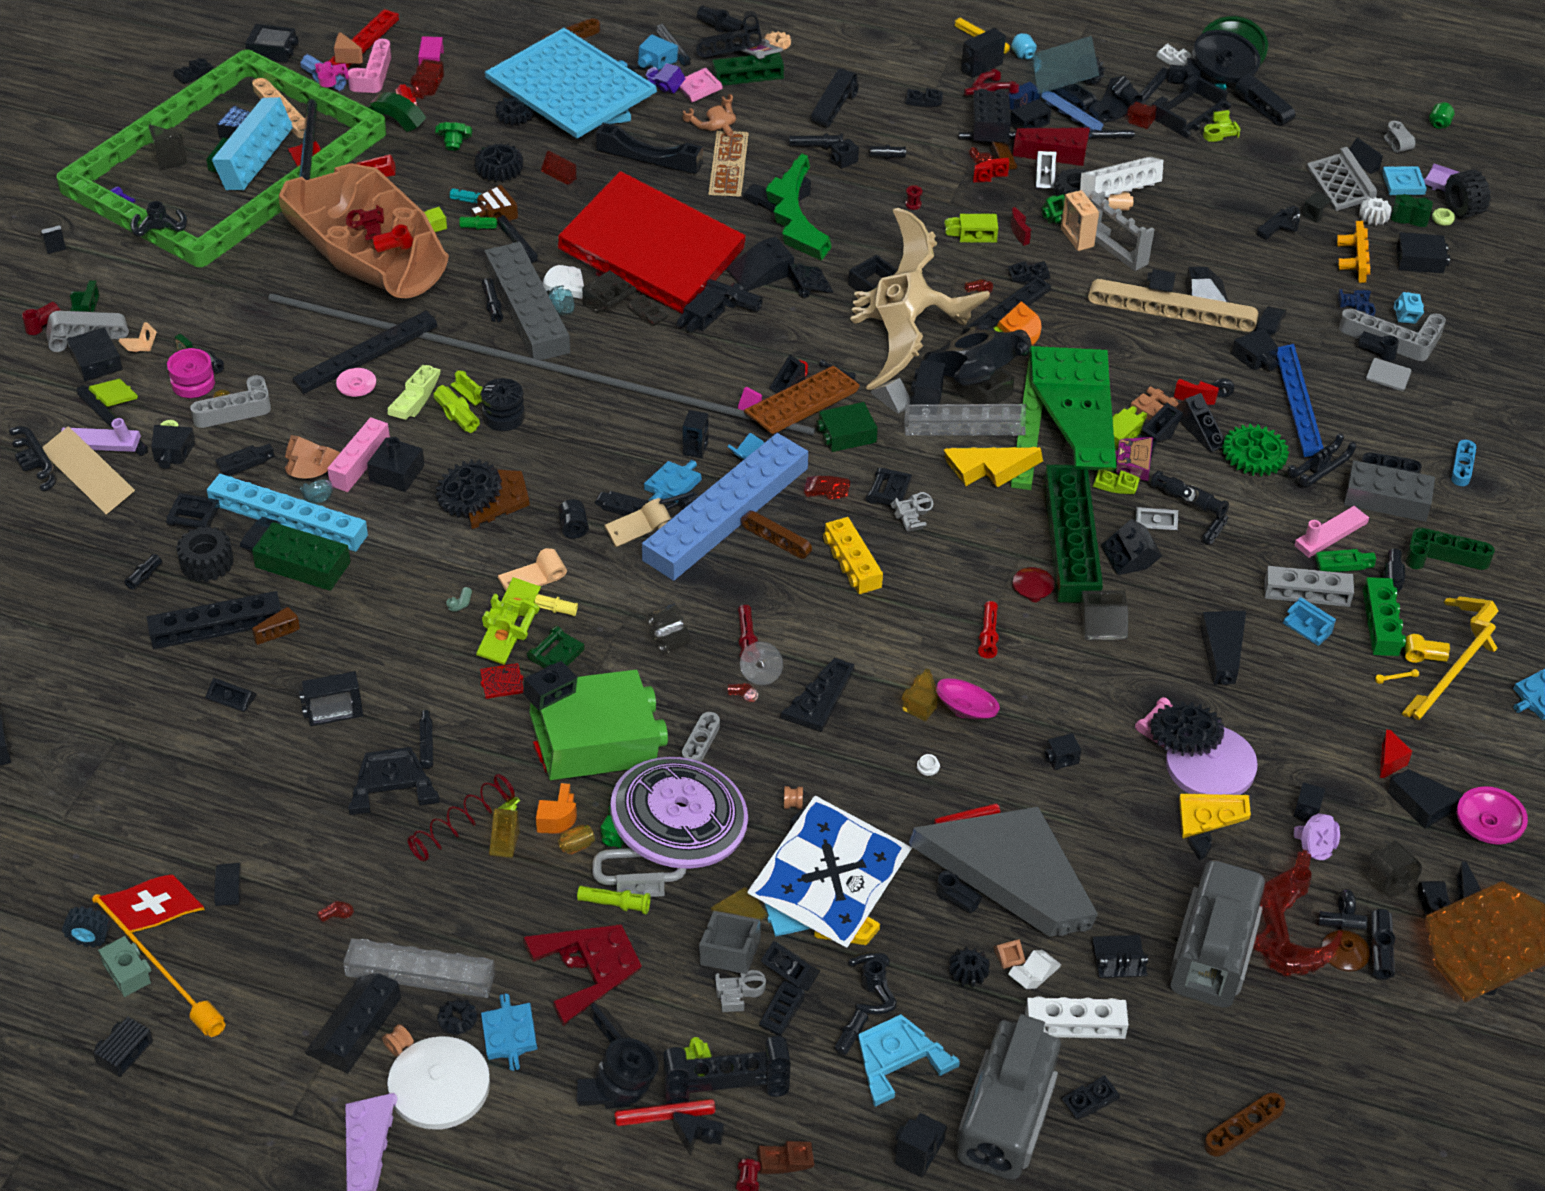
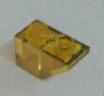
[902,668,938,721]

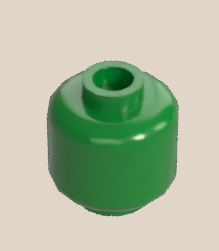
[1429,102,1455,129]

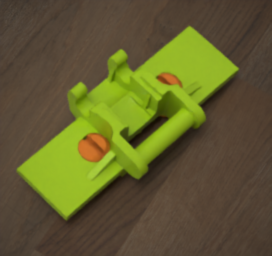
[476,577,541,665]

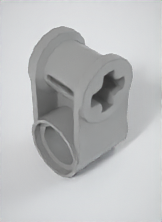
[1384,121,1415,153]

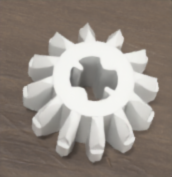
[1359,197,1391,226]

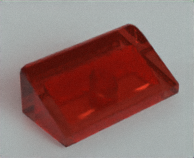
[541,150,577,185]

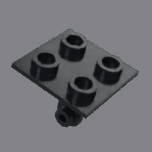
[788,263,834,298]
[1092,935,1148,978]

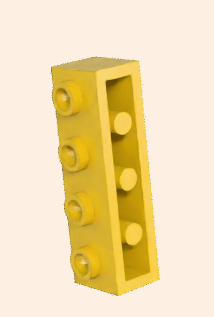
[823,517,883,594]

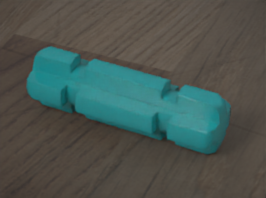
[450,188,483,204]

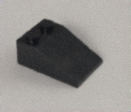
[727,236,794,291]

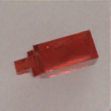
[411,59,445,99]

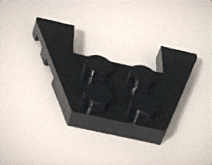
[348,747,440,815]

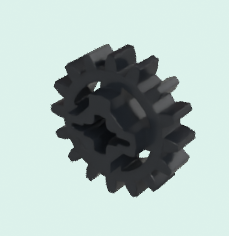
[495,96,534,126]

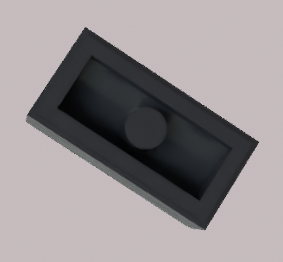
[1349,138,1383,174]
[205,677,257,712]
[591,1003,630,1043]

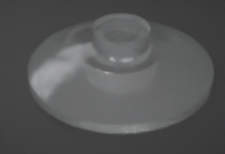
[740,642,783,685]

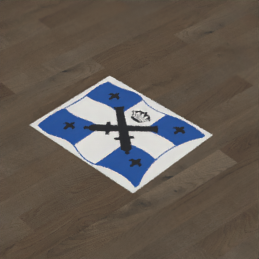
[747,796,912,947]

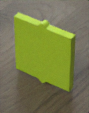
[89,379,138,407]

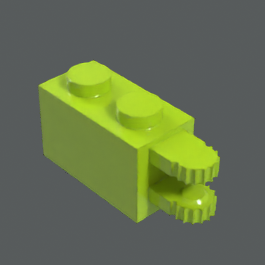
[945,214,998,242]
[1113,406,1147,450]

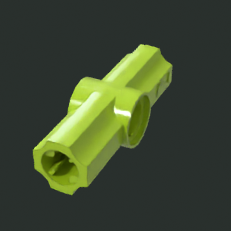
[433,385,480,433]

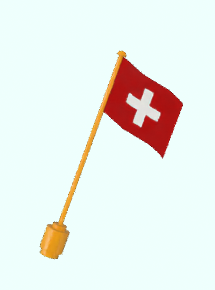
[92,874,225,1037]

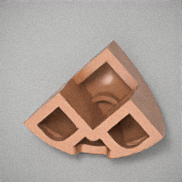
[285,435,340,479]

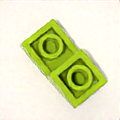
[1093,470,1140,494]

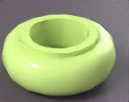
[1432,208,1455,226]

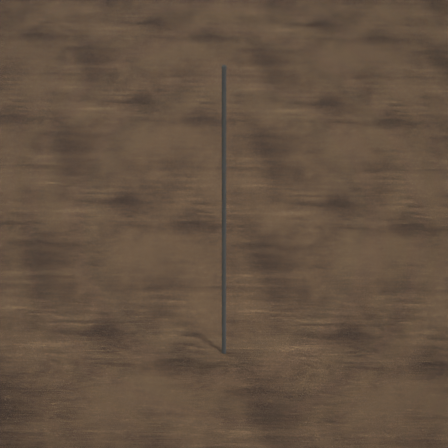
[268,294,815,436]

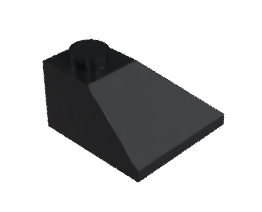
[1185,266,1229,302]

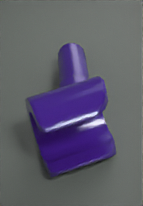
[110,186,135,203]

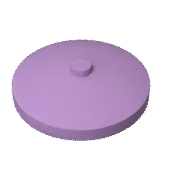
[1166,728,1257,795]

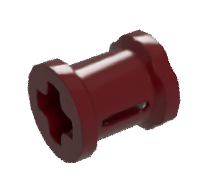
[905,185,922,210]
[736,1159,761,1191]

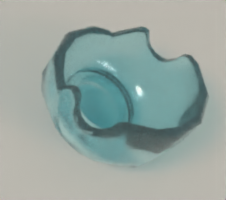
[549,285,575,315]
[300,480,333,503]

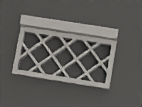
[1307,147,1377,211]

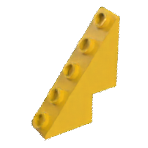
[944,447,1043,487]

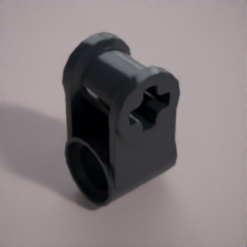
[1418,881,1451,926]

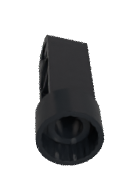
[1235,73,1296,126]

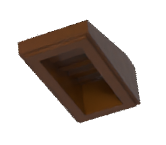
[252,607,300,645]

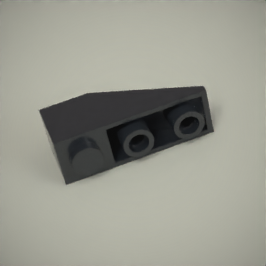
[1175,393,1225,452]

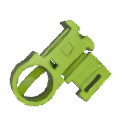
[1203,110,1241,142]

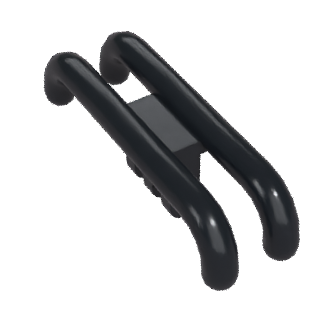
[9,426,57,492]
[1287,433,1356,487]

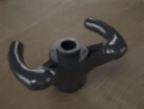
[130,201,187,236]
[848,952,897,1015]

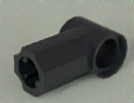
[1358,331,1399,361]
[936,870,982,914]

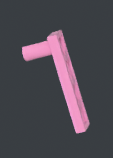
[1294,506,1369,558]

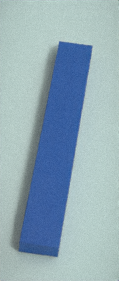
[1277,344,1323,457]

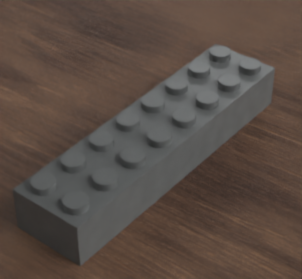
[484,242,570,360]

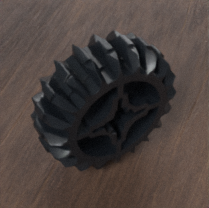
[475,143,523,183]

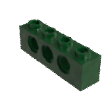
[712,53,784,86]

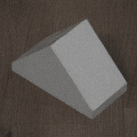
[1035,151,1056,189]
[871,378,911,414]

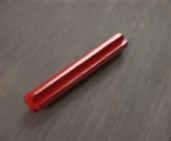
[615,1099,715,1126]

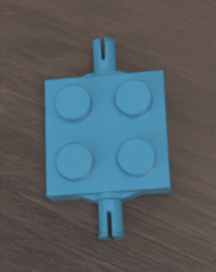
[644,460,702,503]
[1513,669,1545,720]
[481,994,538,1071]

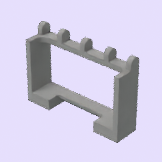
[1089,191,1154,271]

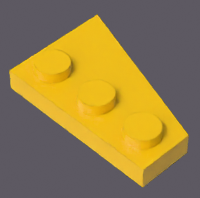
[1179,794,1251,839]

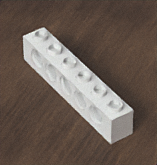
[1080,157,1164,198]

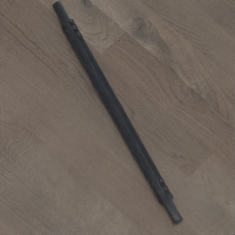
[299,98,317,180]

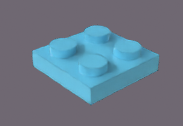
[1382,166,1427,195]

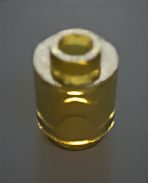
[558,825,595,855]

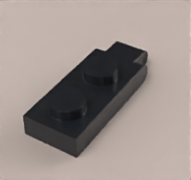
[595,491,650,516]

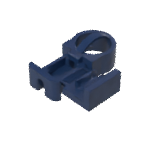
[1338,289,1376,316]

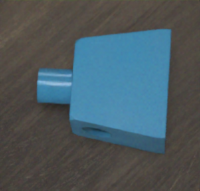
[638,35,678,70]

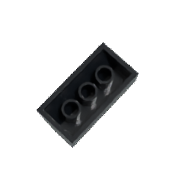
[305,972,401,1074]

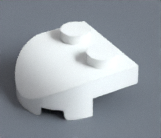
[542,265,585,301]

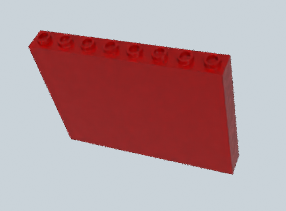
[558,171,746,314]

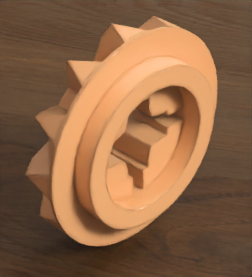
[764,31,791,50]

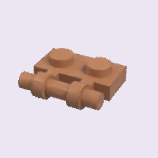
[1130,386,1179,420]

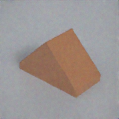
[334,33,363,64]

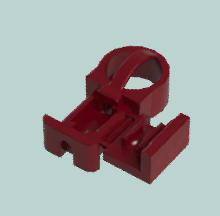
[346,205,384,243]

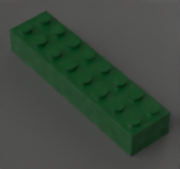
[1044,465,1103,603]

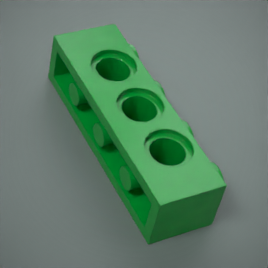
[1363,577,1406,656]

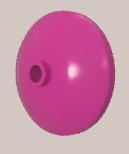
[936,678,1000,720]
[1457,787,1528,844]

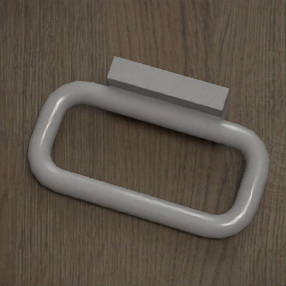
[592,848,686,897]

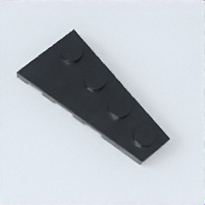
[781,658,855,732]

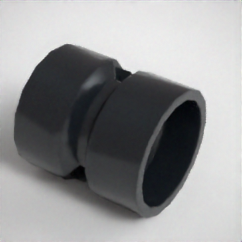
[558,499,589,539]

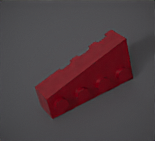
[1013,128,1090,166]

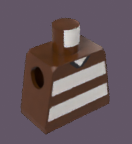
[471,185,518,221]

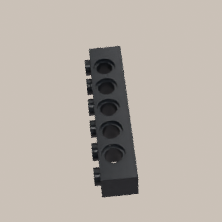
[146,591,281,650]

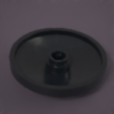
[1192,30,1261,83]

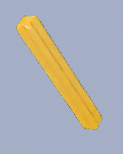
[955,18,1010,54]

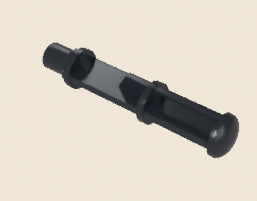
[419,710,433,769]

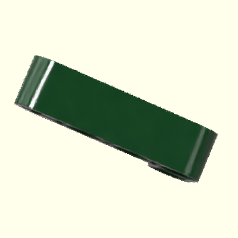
[1406,527,1495,570]

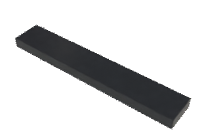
[963,277,1052,331]

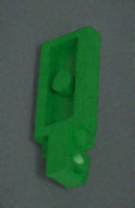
[1315,549,1376,572]

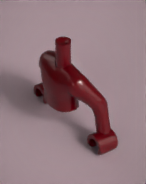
[964,69,1019,96]

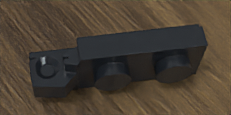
[215,443,275,476]

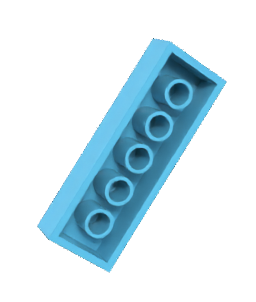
[212,97,293,190]

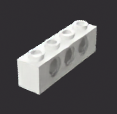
[1025,997,1128,1039]

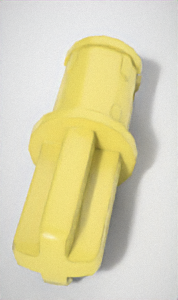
[535,594,578,617]

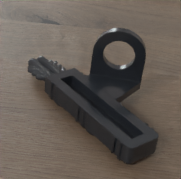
[1257,205,1300,239]

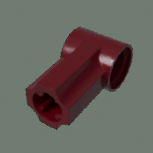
[22,302,61,335]

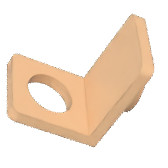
[119,322,156,352]

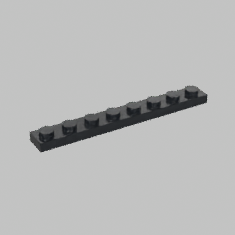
[292,310,438,394]

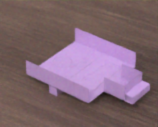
[1424,164,1460,191]

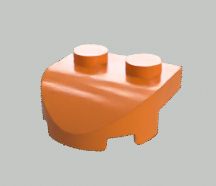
[997,301,1041,346]

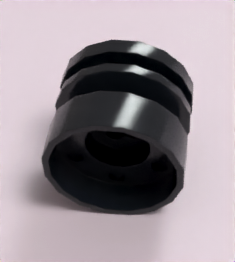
[481,378,525,432]

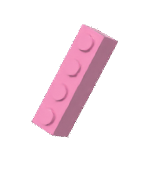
[327,417,390,492]

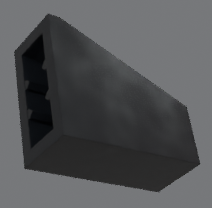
[1387,769,1463,829]

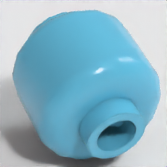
[1011,34,1037,59]

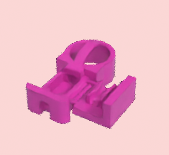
[315,62,349,87]

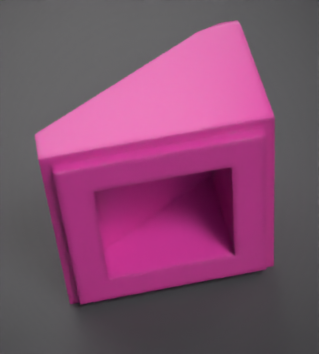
[738,387,762,410]

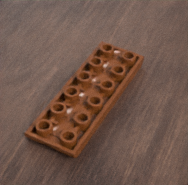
[744,365,860,434]

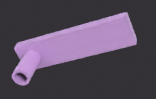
[62,418,141,452]

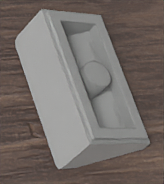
[1366,358,1411,392]
[1135,507,1178,531]

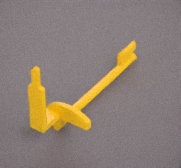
[1402,596,1498,720]

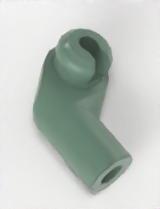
[446,587,472,612]

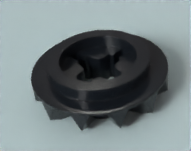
[437,997,477,1034]

